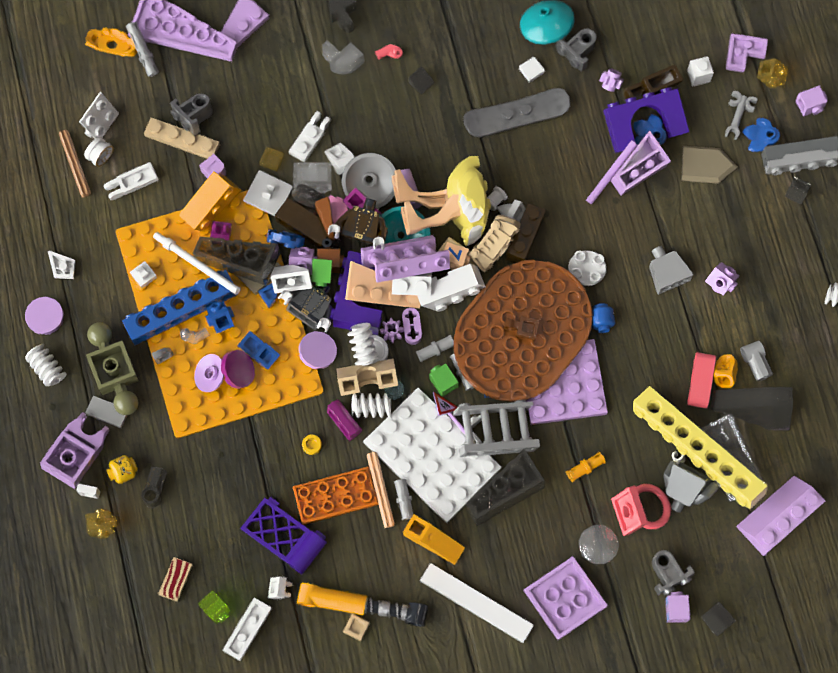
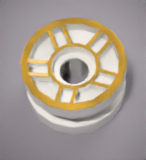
[84,137,113,167]

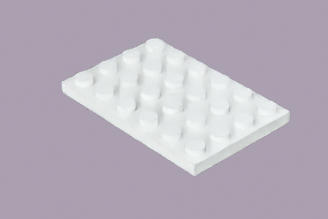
[363,388,502,523]

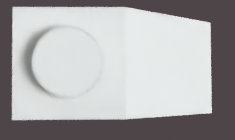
[271,265,312,293]

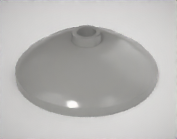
[342,153,396,208]

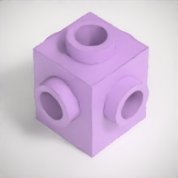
[289,247,317,275]
[705,262,739,295]

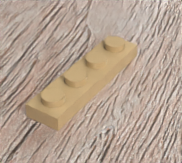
[144,118,220,159]

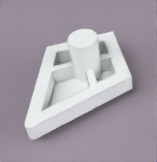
[48,251,75,279]

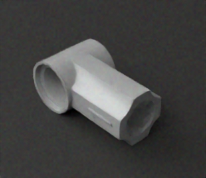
[740,341,773,381]

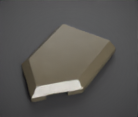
[681,146,738,184]

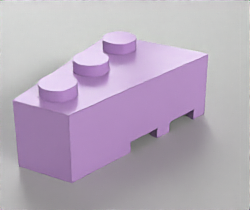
[610,131,671,196]

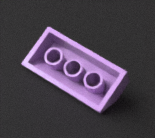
[736,476,825,556]

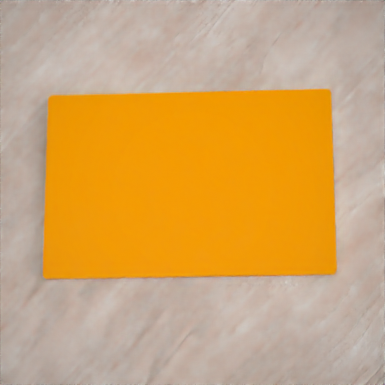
[116,190,323,438]

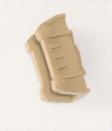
[470,215,521,272]

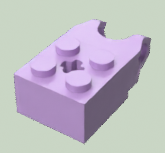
[40,412,109,489]

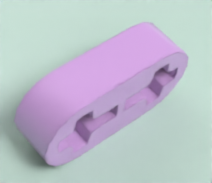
[402,308,422,345]

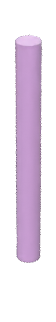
[586,141,637,205]

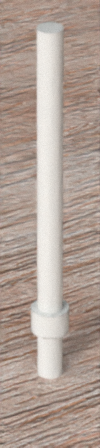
[153,232,240,294]

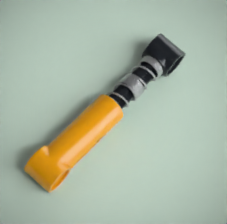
[297,583,428,627]

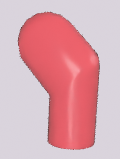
[375,44,403,60]

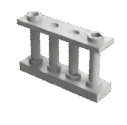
[453,400,540,457]

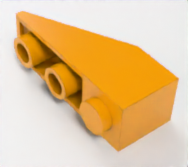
[403,514,465,565]

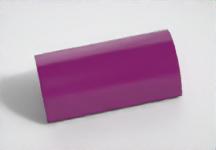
[327,399,362,441]

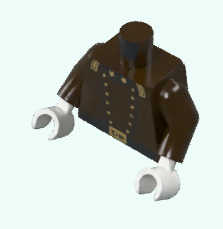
[328,198,388,250]

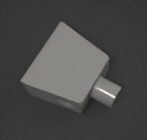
[649,246,693,295]

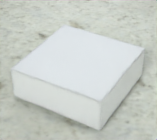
[519,57,545,82]
[77,484,101,499]

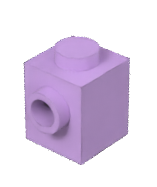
[796,86,827,117]

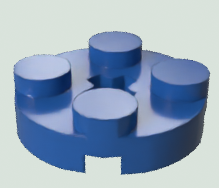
[267,229,305,249]

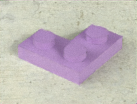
[726,33,768,72]

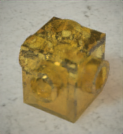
[757,58,788,88]
[86,509,117,539]

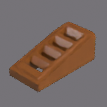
[315,197,335,241]

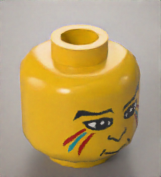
[107,455,138,484]

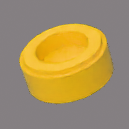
[302,434,322,455]

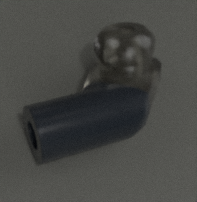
[322,238,340,249]

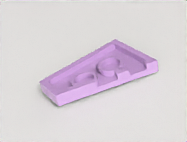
[221,0,269,47]

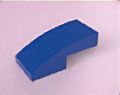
[237,331,280,370]

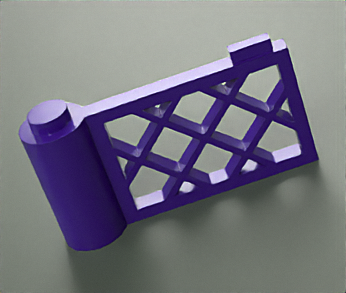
[240,497,327,575]

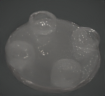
[579,525,619,564]

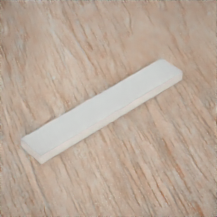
[420,563,533,643]

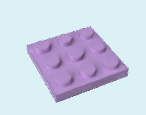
[524,557,608,640]

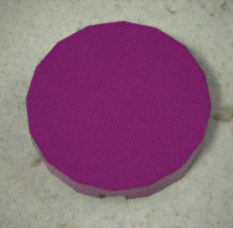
[221,350,255,389]

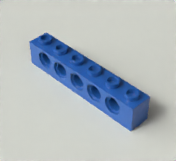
[122,270,238,345]

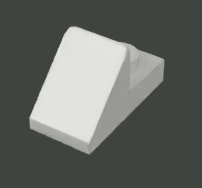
[324,143,354,175]

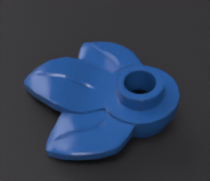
[633,114,667,147]
[743,118,780,152]

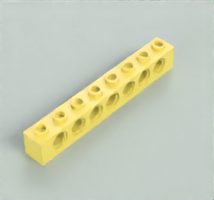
[633,386,767,509]

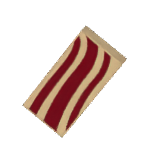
[159,557,193,602]

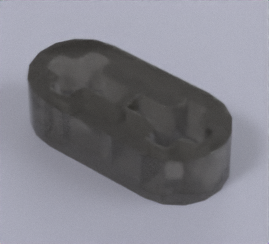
[292,184,325,210]

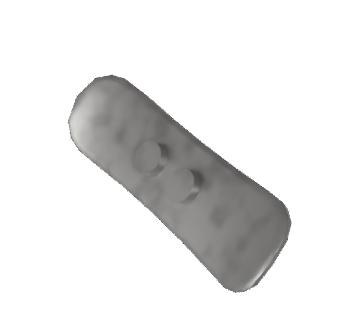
[464,88,570,137]

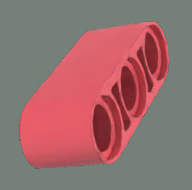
[687,352,716,409]

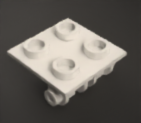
[79,92,119,139]

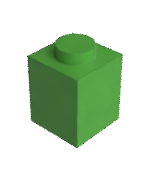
[311,258,333,287]
[429,364,458,397]

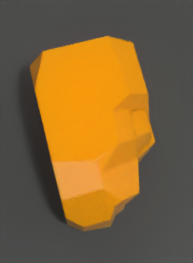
[713,355,738,388]

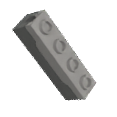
[761,136,838,175]

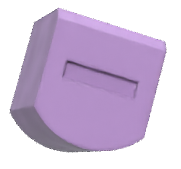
[200,154,226,179]

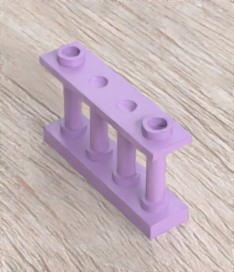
[361,235,450,283]

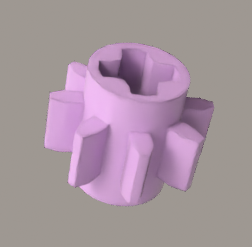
[599,69,624,92]
[380,318,404,343]

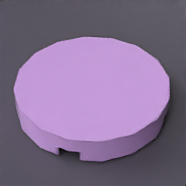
[25,297,64,335]
[298,331,337,369]

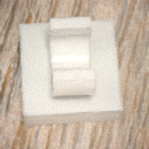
[130,262,157,288]
[268,576,292,599]

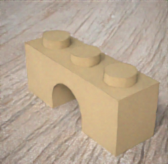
[337,359,398,396]

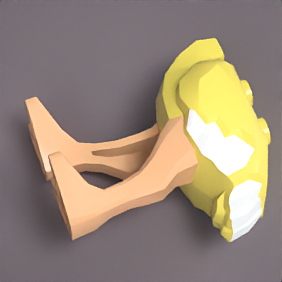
[391,156,491,246]

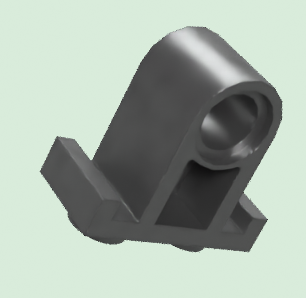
[556,29,596,72]
[170,93,212,136]
[652,550,695,596]

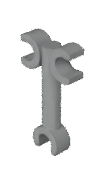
[725,91,758,140]

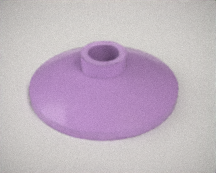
[194,354,224,393]

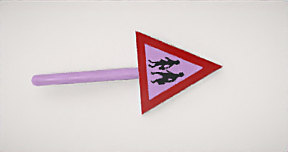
[433,392,465,434]

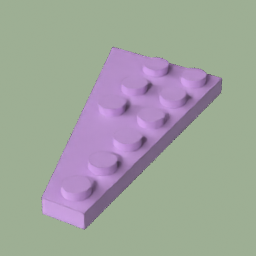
[128,0,238,61]

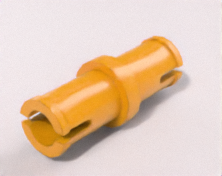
[566,452,606,482]

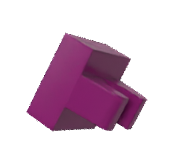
[210,221,232,243]

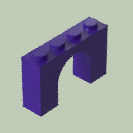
[603,87,689,153]
[330,251,382,335]

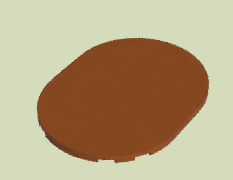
[453,260,592,402]

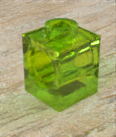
[198,590,231,624]

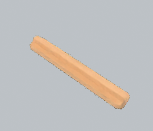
[367,452,394,528]

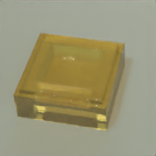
[259,147,284,171]

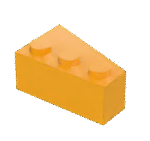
[179,171,242,231]

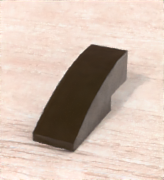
[623,64,684,100]

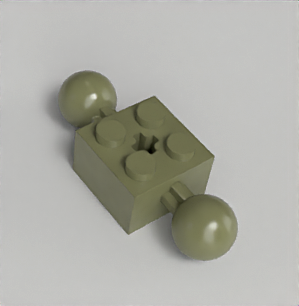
[86,322,139,415]

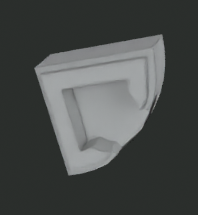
[151,348,174,364]

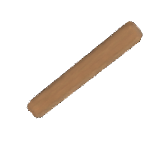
[59,130,91,197]

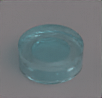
[384,380,404,400]

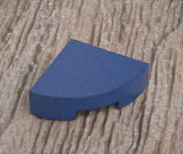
[258,283,278,308]

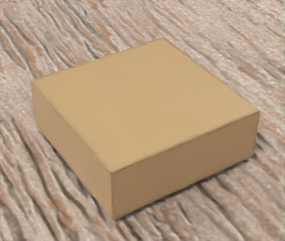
[343,614,370,641]

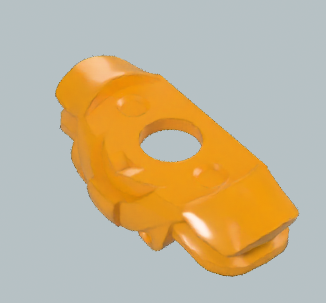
[86,28,138,56]

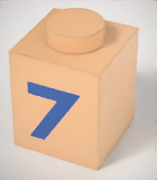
[444,242,471,269]

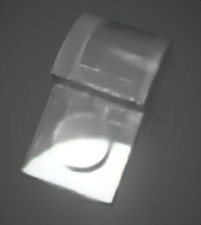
[322,41,364,74]

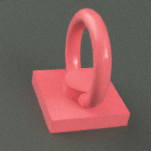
[611,484,671,536]

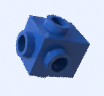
[205,301,235,333]

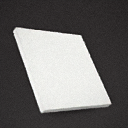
[243,170,293,216]

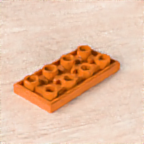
[293,467,378,525]

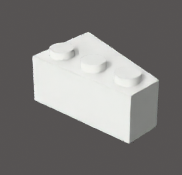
[417,264,485,312]

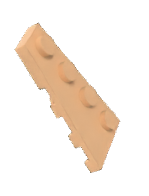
[345,261,420,309]

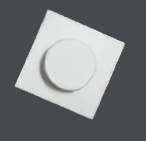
[687,57,713,86]

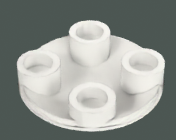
[568,251,606,286]

